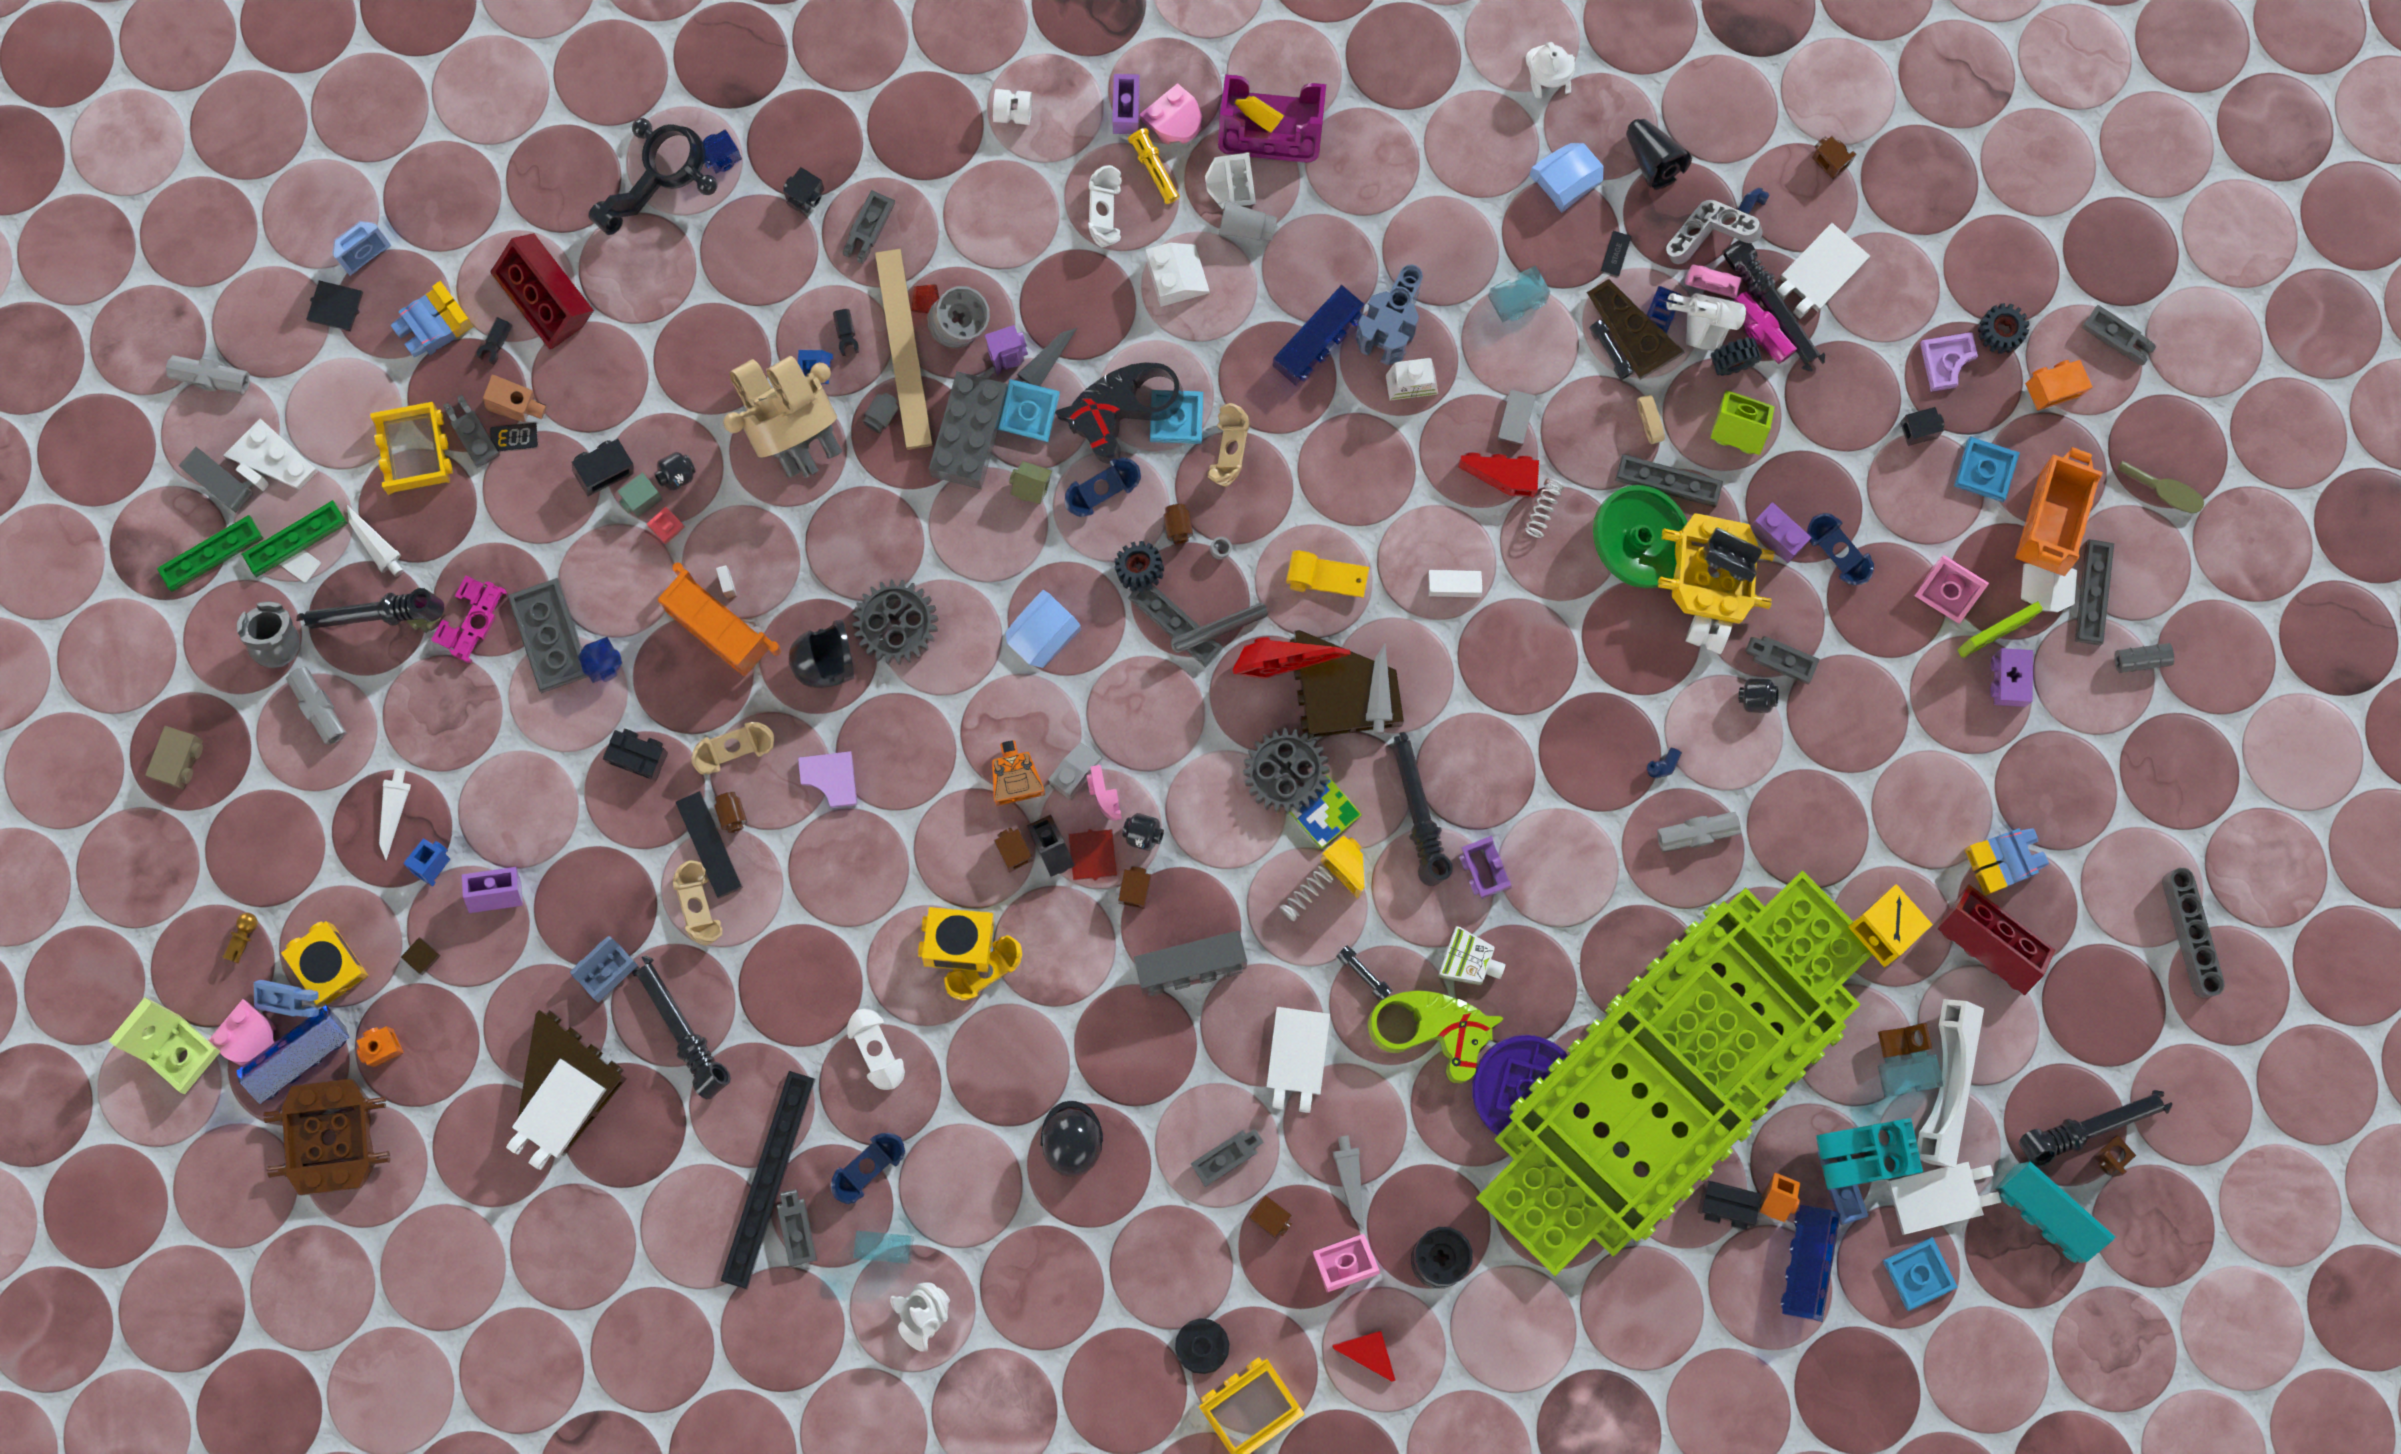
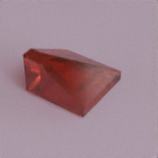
[911,284,939,314]

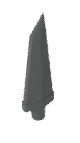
[1017,328,1077,387]

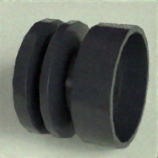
[1411,1227,1473,1289]

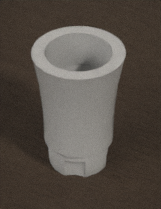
[1219,200,1277,241]

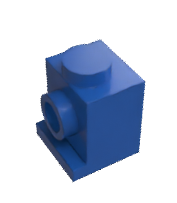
[798,350,833,385]
[403,838,451,887]

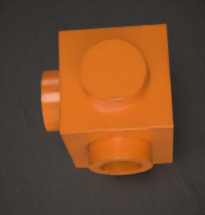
[356,1026,404,1067]
[1759,1172,1800,1223]

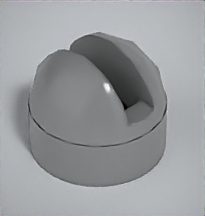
[1210,537,1232,560]

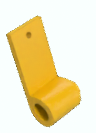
[1286,550,1370,598]

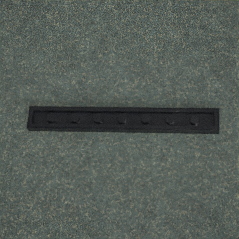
[720,1071,816,1289]

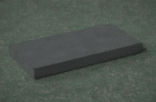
[507,578,591,694]

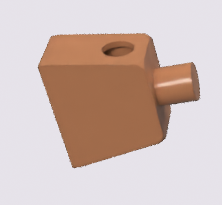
[483,374,547,422]

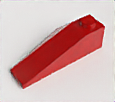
[1233,637,1351,679]

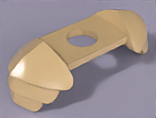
[1207,403,1249,487]
[691,722,774,775]
[673,860,723,946]

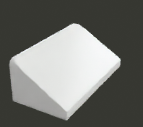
[1429,570,1482,597]

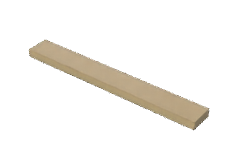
[875,249,933,450]

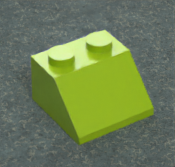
[1710,390,1775,455]

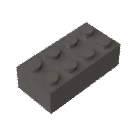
[929,371,1007,490]
[1134,931,1247,997]

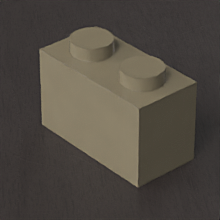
[145,726,203,790]

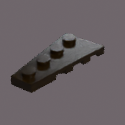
[1587,279,1685,380]

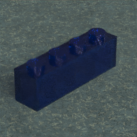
[1273,284,1365,386]
[236,1005,350,1104]
[1781,1205,1841,1323]

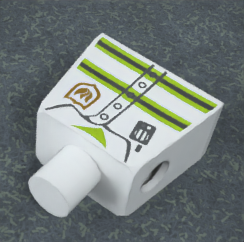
[1386,358,1438,401]
[1438,926,1506,985]

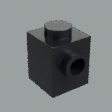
[783,167,824,213]

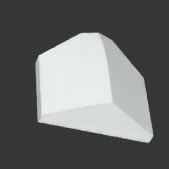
[1205,152,1256,209]
[2021,564,2077,612]

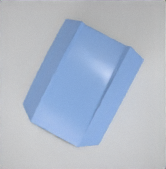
[1529,143,1603,213]
[332,221,391,276]
[1005,590,1081,668]

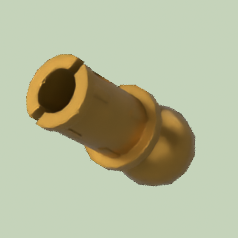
[222,912,258,964]

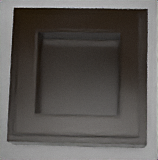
[401,937,441,975]

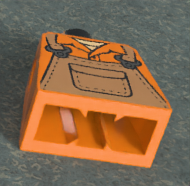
[992,740,1045,807]

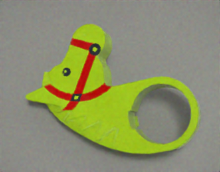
[1368,991,1503,1084]

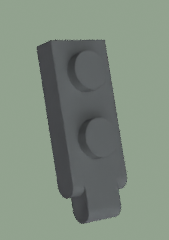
[1745,636,1820,685]
[1191,1129,1264,1187]
[777,1189,818,1267]

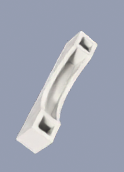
[1917,999,1984,1168]

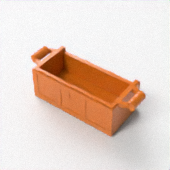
[2015,447,2103,577]
[658,562,781,676]

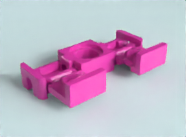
[431,575,507,663]

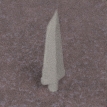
[1366,644,1393,734]
[1332,1136,1364,1230]

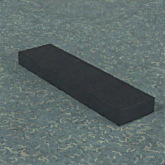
[676,791,743,899]

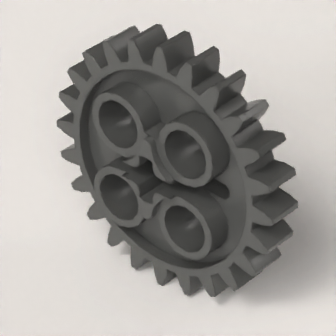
[852,579,939,665]
[1243,728,1330,814]

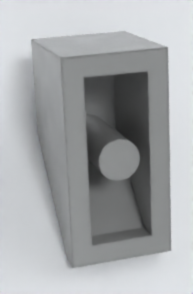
[1048,742,1102,800]

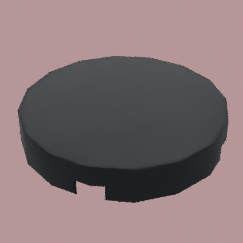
[1175,1318,1230,1374]

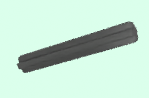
[1170,603,1268,653]

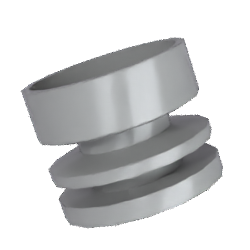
[927,286,990,348]

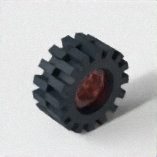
[1978,303,2030,354]
[1710,338,1762,376]
[1114,541,1164,592]

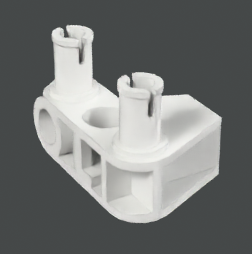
[1667,293,1746,351]

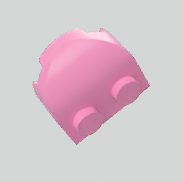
[1139,83,1203,145]
[1684,265,1741,299]
[1086,765,1122,821]
[208,999,276,1067]

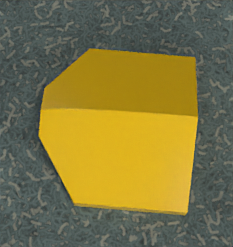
[1235,96,1284,133]

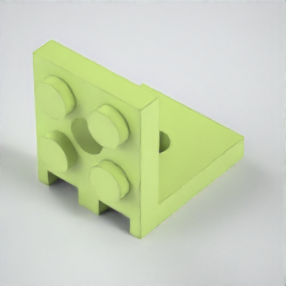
[108,997,221,1094]

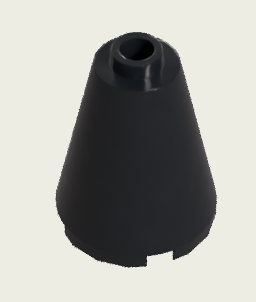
[1626,119,1692,190]

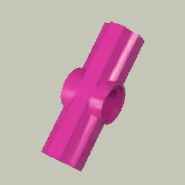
[1734,292,1797,364]

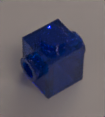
[703,129,742,174]
[578,637,623,683]

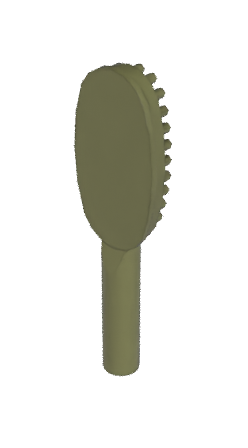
[2117,461,2204,513]

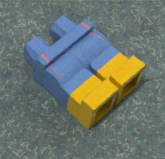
[391,281,473,357]
[1964,828,2049,896]

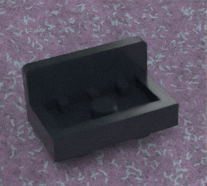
[1703,527,1762,583]

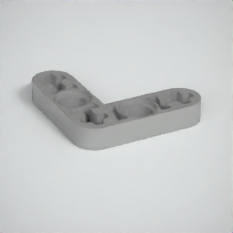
[1666,200,1763,264]

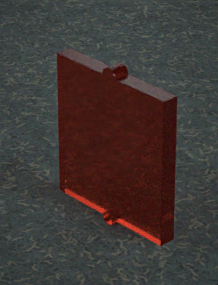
[1068,829,1117,881]

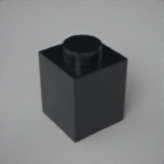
[1900,407,1945,446]

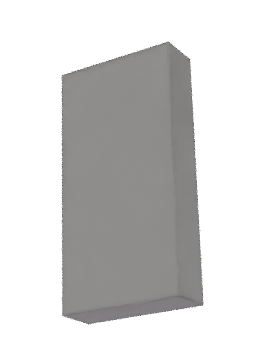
[1497,389,1536,446]

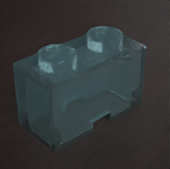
[1488,266,1551,323]
[1877,1051,1943,1098]
[853,1230,914,1264]

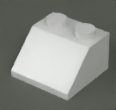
[1146,243,1210,307]

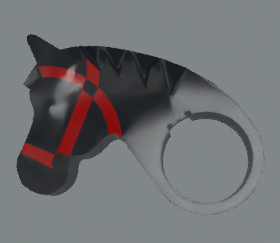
[1055,362,1184,464]

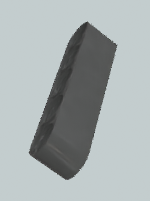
[2162,868,2225,999]

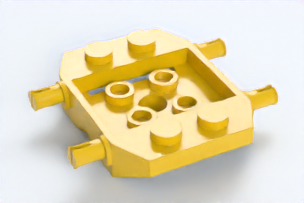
[1658,513,1775,624]

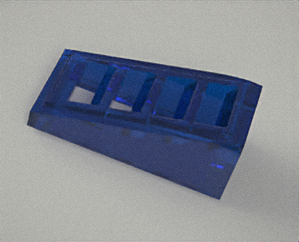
[1647,286,1682,334]

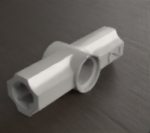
[166,355,250,394]
[285,666,347,745]
[1657,812,1741,852]

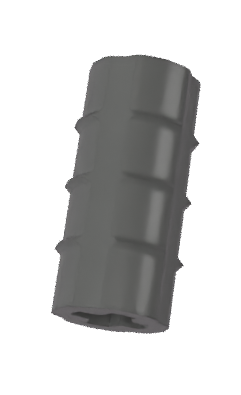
[2114,643,2174,673]

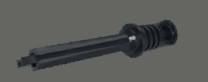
[1722,240,1825,372]
[296,588,444,629]
[1393,732,1453,886]
[632,956,731,1099]
[2019,1090,2173,1168]

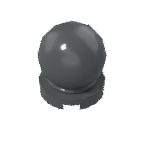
[237,601,300,668]

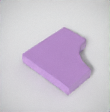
[1920,332,1978,392]
[798,751,857,808]

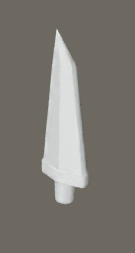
[347,505,404,577]
[379,768,411,860]

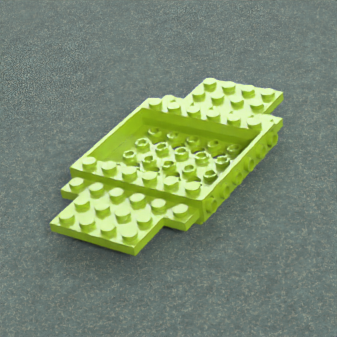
[1582,870,1873,1172]
[1476,963,1787,1276]

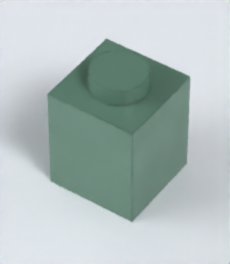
[618,472,662,518]

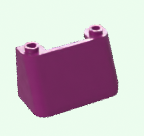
[1218,74,1327,163]

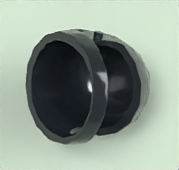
[789,619,854,688]
[1040,1101,1103,1177]

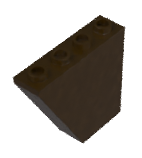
[1290,630,1404,739]
[517,1010,627,1156]

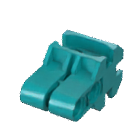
[1816,1118,1923,1190]

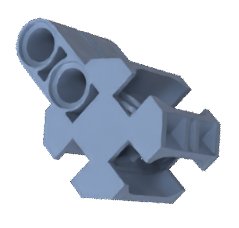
[1356,264,1423,365]

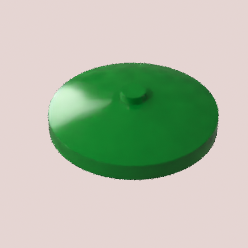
[1593,485,1688,588]

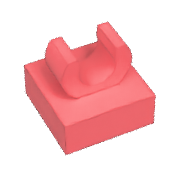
[647,506,685,544]

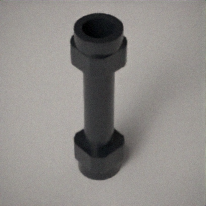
[1589,320,1634,380]
[1336,945,1393,1001]

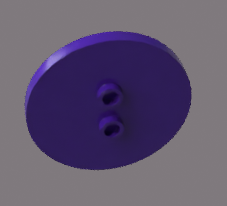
[1472,1035,1579,1135]

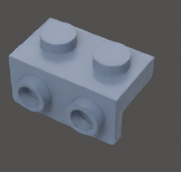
[570,936,638,1003]

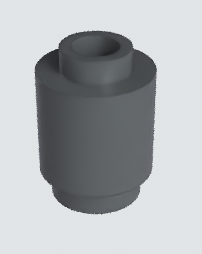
[863,393,899,433]

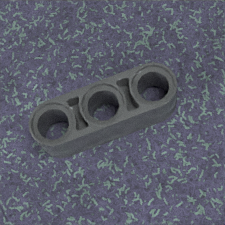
[178,447,253,513]

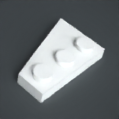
[223,419,318,490]

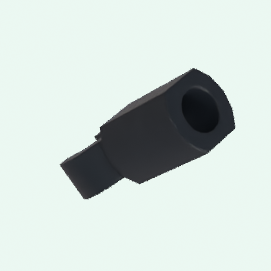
[833,308,859,356]
[477,317,512,365]

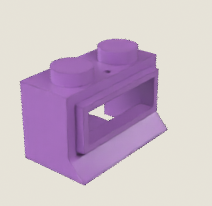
[985,325,1028,377]
[1459,836,1512,899]

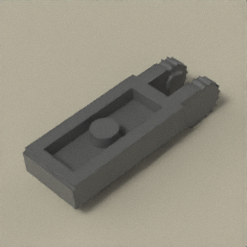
[843,190,895,264]
[2081,305,2156,365]
[443,394,500,468]

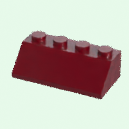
[490,233,594,350]
[1937,884,2056,995]

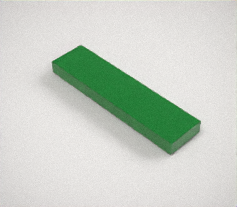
[242,500,348,578]
[157,515,264,592]

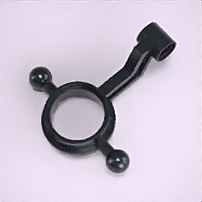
[588,118,718,235]

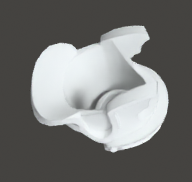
[1526,42,1575,98]
[890,1282,950,1352]

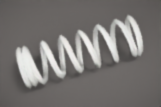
[1525,478,1564,538]
[1280,866,1334,921]

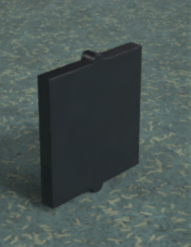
[306,280,363,332]

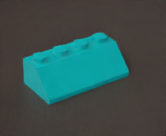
[1995,1162,2116,1263]

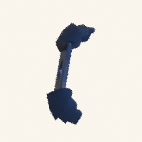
[1064,457,1141,517]
[1807,513,1874,585]
[831,1133,905,1204]

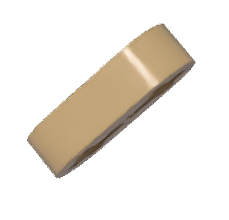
[1637,395,1665,444]

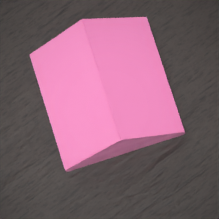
[1915,555,1989,624]
[1313,1234,1380,1292]

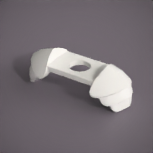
[1088,165,1122,248]
[847,1009,905,1090]

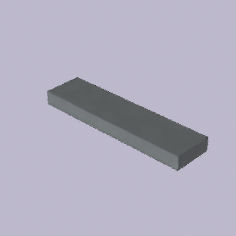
[1615,454,1723,508]
[2075,539,2114,646]
[1128,584,1223,668]

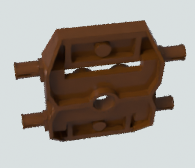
[263,1079,390,1196]

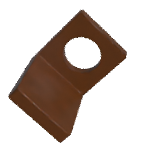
[1878,1022,1932,1058]
[2093,1135,2136,1177]

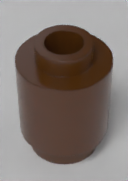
[1163,504,1193,544]
[714,792,747,833]

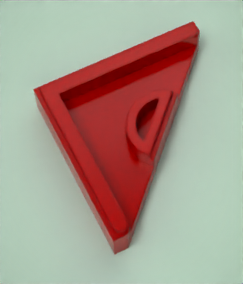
[1332,1331,1396,1382]

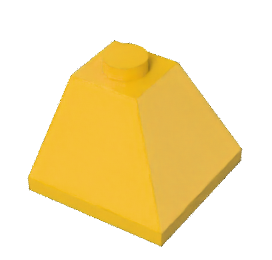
[1320,835,1365,899]

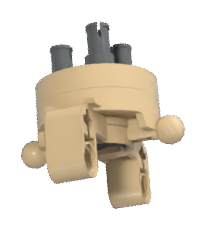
[723,356,842,478]

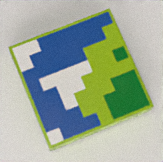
[1289,775,1362,850]

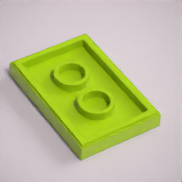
[1957,601,2043,657]

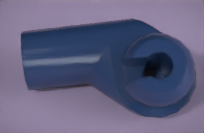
[1737,188,1770,214]
[1647,747,1682,779]

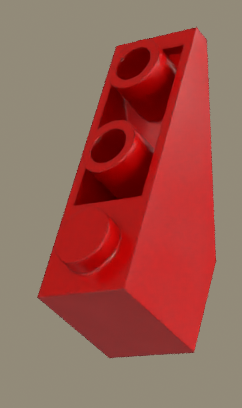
[1458,452,1539,497]

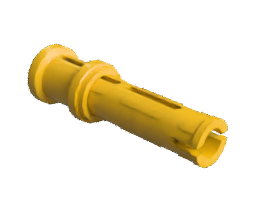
[1127,128,1180,204]

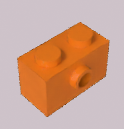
[2025,360,2093,411]

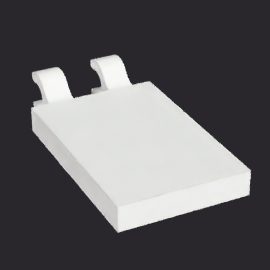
[1776,223,1870,319]
[1266,1007,1330,1113]
[506,1059,606,1170]
[1887,1162,2001,1235]

